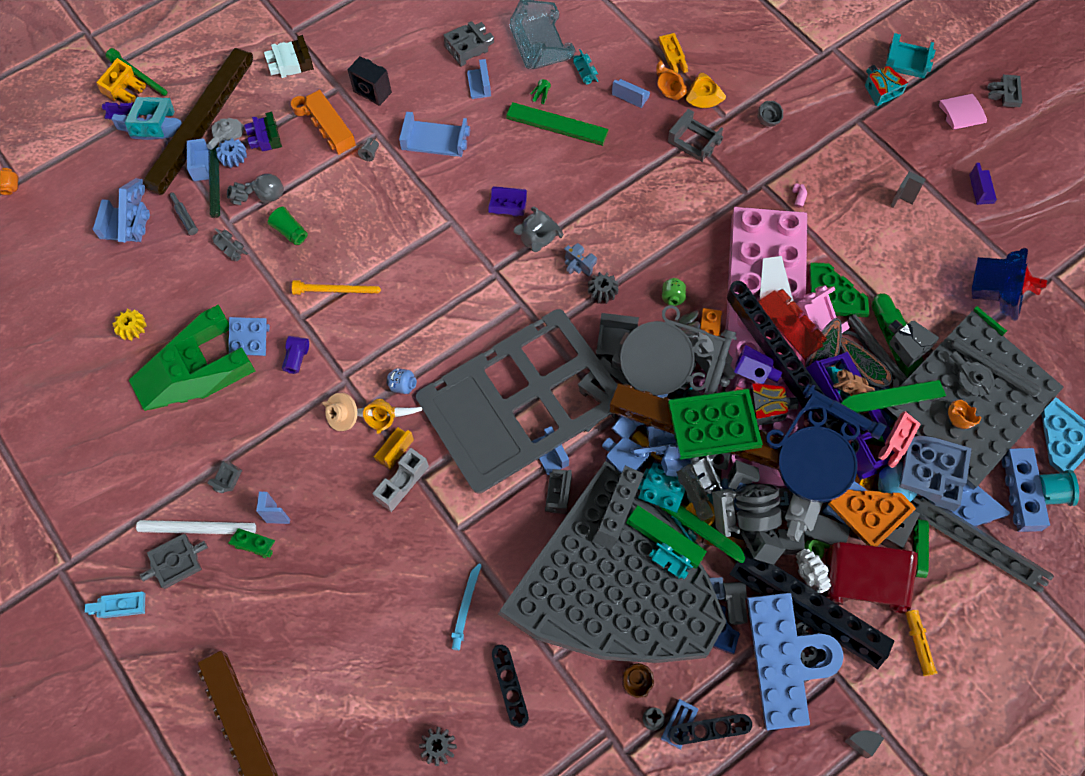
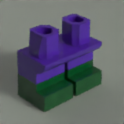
[245,112,282,152]

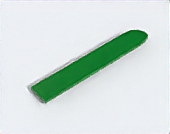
[841,380,946,413]
[659,505,745,563]

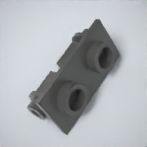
[212,228,248,261]
[690,455,722,495]

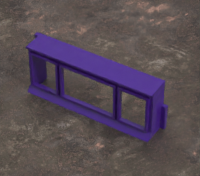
[806,351,904,480]

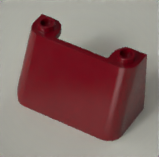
[824,542,917,614]

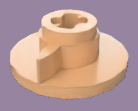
[322,393,357,431]

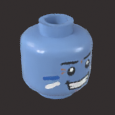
[387,368,417,394]

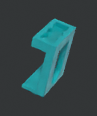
[125,97,175,137]

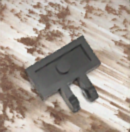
[988,75,1022,107]

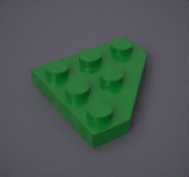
[809,263,869,317]

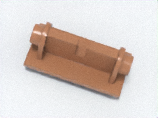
[833,369,875,395]

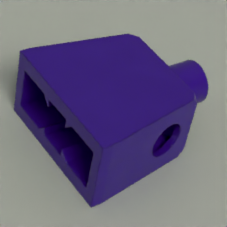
[734,345,782,384]

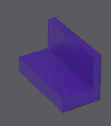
[969,163,997,205]

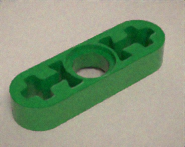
[913,519,929,578]

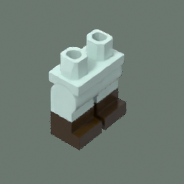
[264,35,314,78]

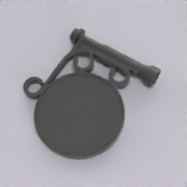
[620,305,737,395]

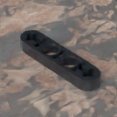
[491,645,529,728]
[668,714,752,745]

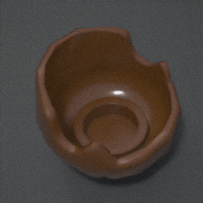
[622,663,654,698]

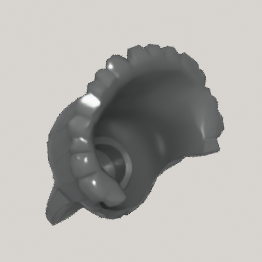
[513,206,564,252]

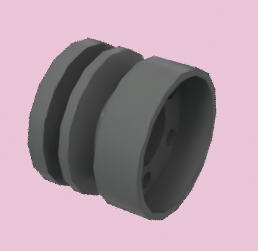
[735,484,782,531]

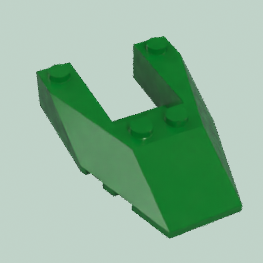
[129,304,255,411]

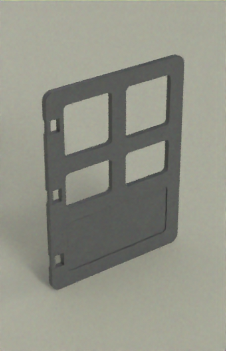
[416,309,617,494]

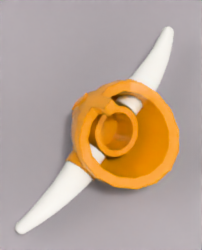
[357,399,422,434]

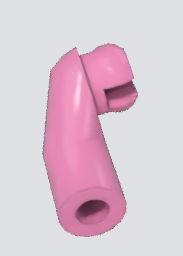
[792,183,807,208]

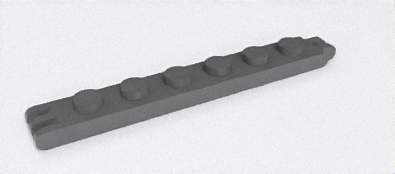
[911,496,1054,593]

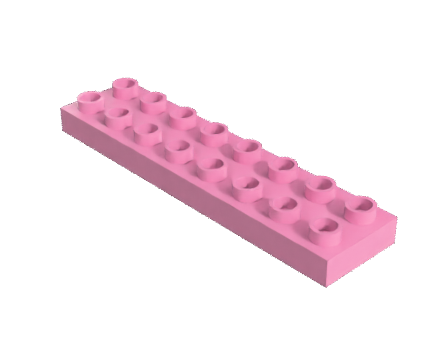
[719,207,807,488]

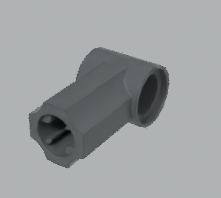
[723,582,748,625]

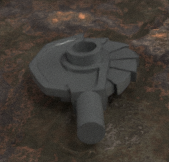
[950,351,996,397]

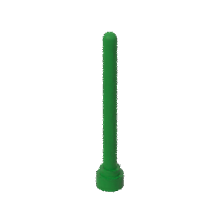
[106,48,168,96]

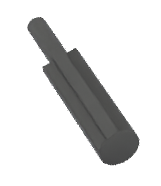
[170,193,198,235]

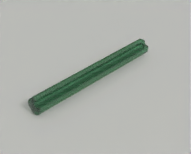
[208,144,220,218]

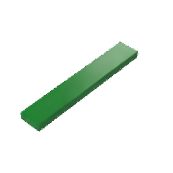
[506,102,609,146]

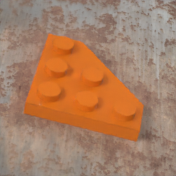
[828,489,916,546]

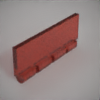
[758,289,827,359]

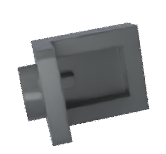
[208,461,242,493]

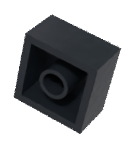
[347,56,392,106]

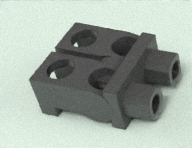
[443,21,494,67]

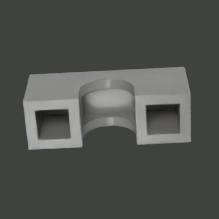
[372,448,429,512]

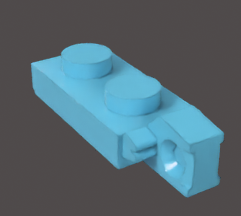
[85,592,146,618]

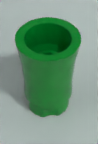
[267,206,308,245]

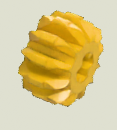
[112,308,147,341]

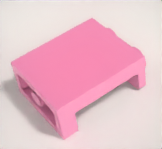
[798,285,849,345]

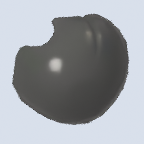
[757,101,783,127]

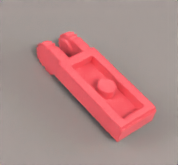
[878,411,920,468]

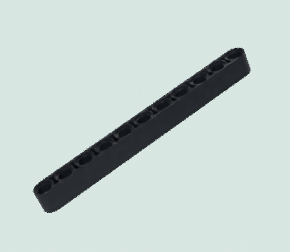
[727,281,860,455]

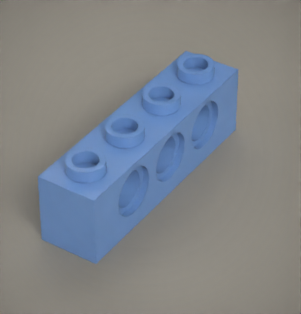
[1002,448,1050,532]

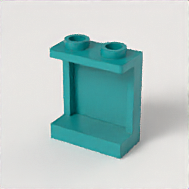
[885,33,936,78]

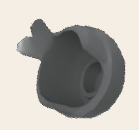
[245,174,284,203]

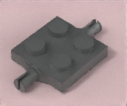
[140,533,208,589]

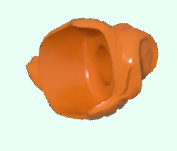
[656,60,687,100]

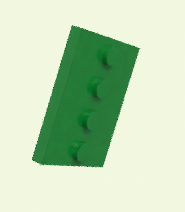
[668,389,763,459]

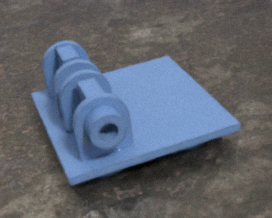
[229,317,270,356]

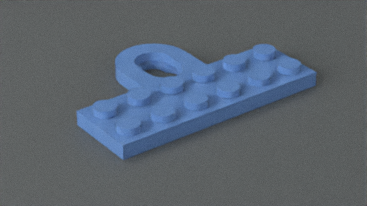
[747,593,843,730]

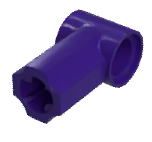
[282,336,309,374]

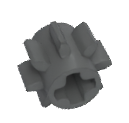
[227,182,249,205]

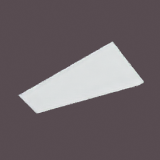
[759,256,797,319]

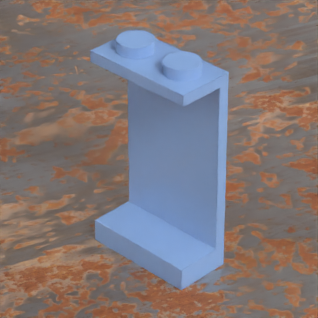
[399,112,470,157]

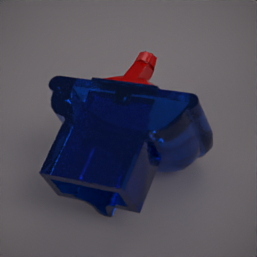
[972,248,1047,321]

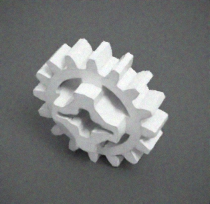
[796,549,831,593]

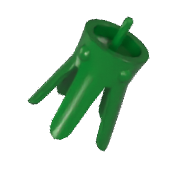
[530,79,551,105]

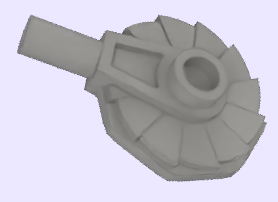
[206,118,244,150]

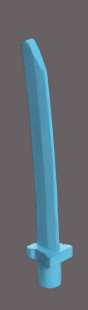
[451,563,481,650]

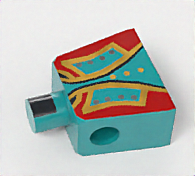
[865,65,908,106]

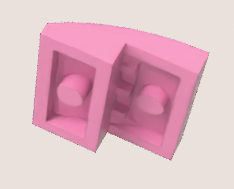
[939,94,987,129]

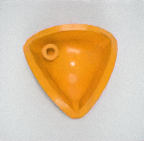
[686,73,726,108]

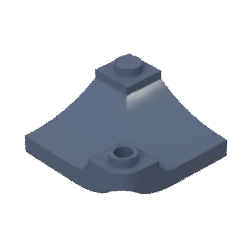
[899,436,972,511]

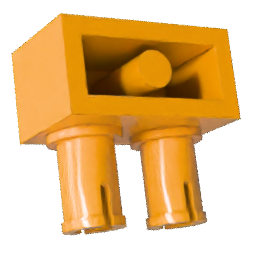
[96,58,146,103]

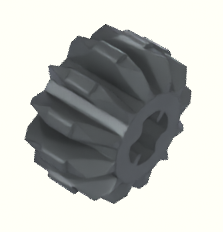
[588,272,619,304]
[419,727,457,766]

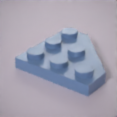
[118,178,145,243]

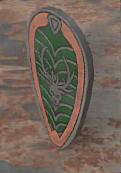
[805,318,842,369]
[840,337,892,387]

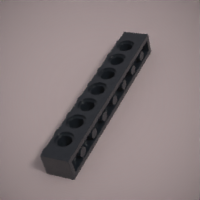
[730,547,894,669]

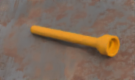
[292,280,381,295]

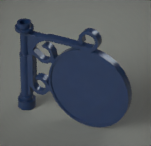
[766,384,887,503]

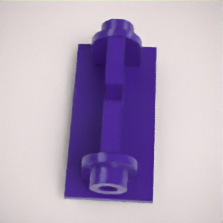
[102,102,140,119]

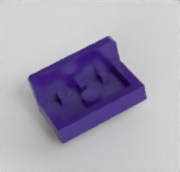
[488,186,527,216]

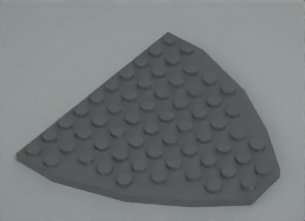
[498,461,726,663]

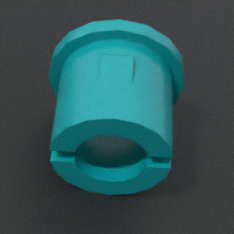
[1040,470,1079,506]

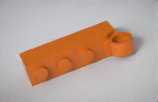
[291,89,356,155]

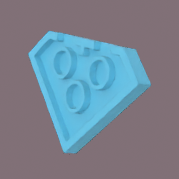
[1041,398,1085,473]

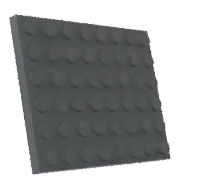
[882,311,1064,490]

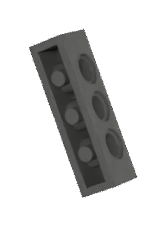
[592,465,644,550]

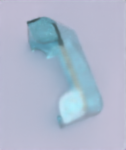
[510,0,576,69]

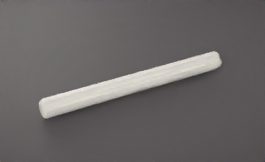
[136,520,256,534]

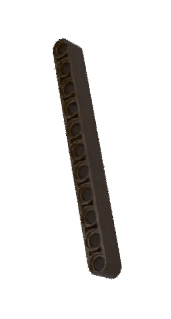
[143,48,253,195]

